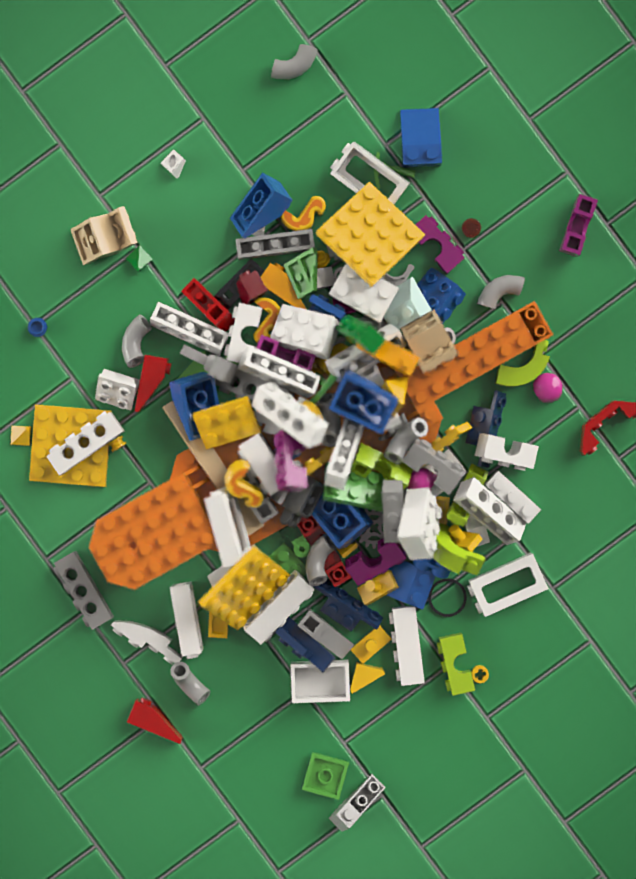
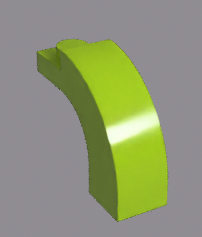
[495,339,550,387]
[446,463,489,527]
[433,523,485,575]

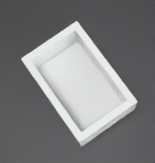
[329,263,399,324]
[270,304,339,360]
[238,433,278,496]
[398,488,442,560]
[291,660,350,703]

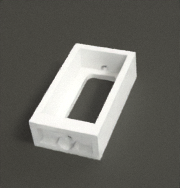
[330,142,410,205]
[205,487,251,567]
[467,553,548,617]
[170,581,204,659]

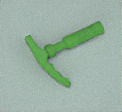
[374,152,416,189]
[310,372,338,404]

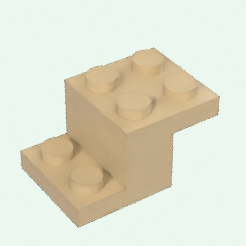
[70,206,137,265]
[401,310,458,373]

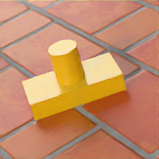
[448,524,482,552]
[357,570,399,606]
[350,625,392,664]

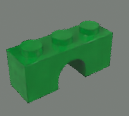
[335,314,386,355]

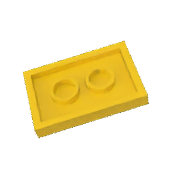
[193,396,261,450]

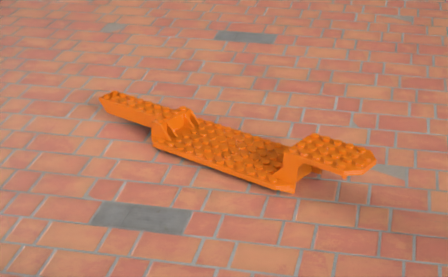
[89,301,553,589]

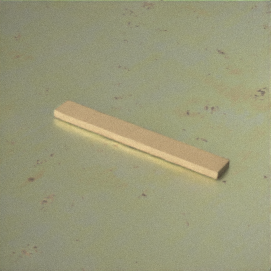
[163,401,264,536]

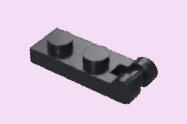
[214,258,264,310]

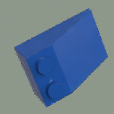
[400,108,442,168]
[230,173,293,238]
[329,370,399,434]
[169,372,219,441]
[312,492,374,549]
[372,560,435,609]

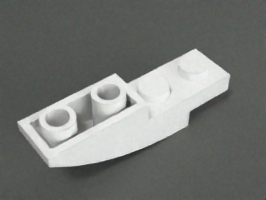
[111,620,183,665]

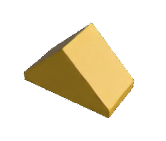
[381,377,408,416]
[350,662,385,694]

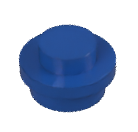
[28,318,47,337]

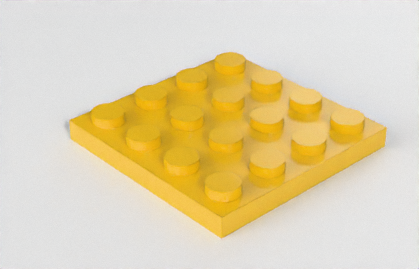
[316,182,425,287]
[29,405,112,487]
[199,546,291,630]

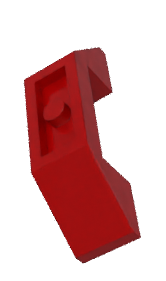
[580,400,636,455]
[297,514,351,587]

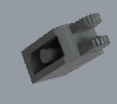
[280,475,324,528]

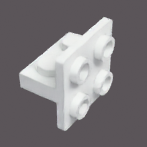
[95,369,140,410]

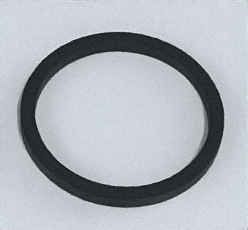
[428,578,467,617]

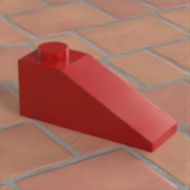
[181,278,236,332]
[135,355,172,412]
[127,697,183,744]

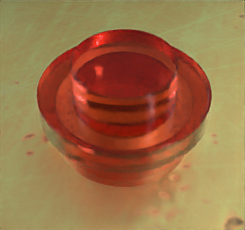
[462,218,481,238]

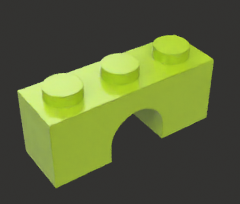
[350,443,412,490]
[437,632,475,696]

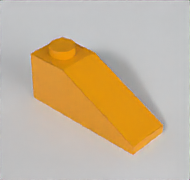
[260,263,307,310]
[355,340,420,375]

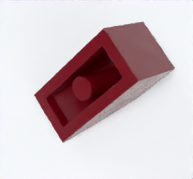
[236,270,268,305]

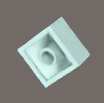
[383,277,432,329]

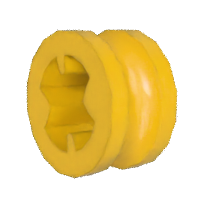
[108,435,127,452]
[471,665,489,683]

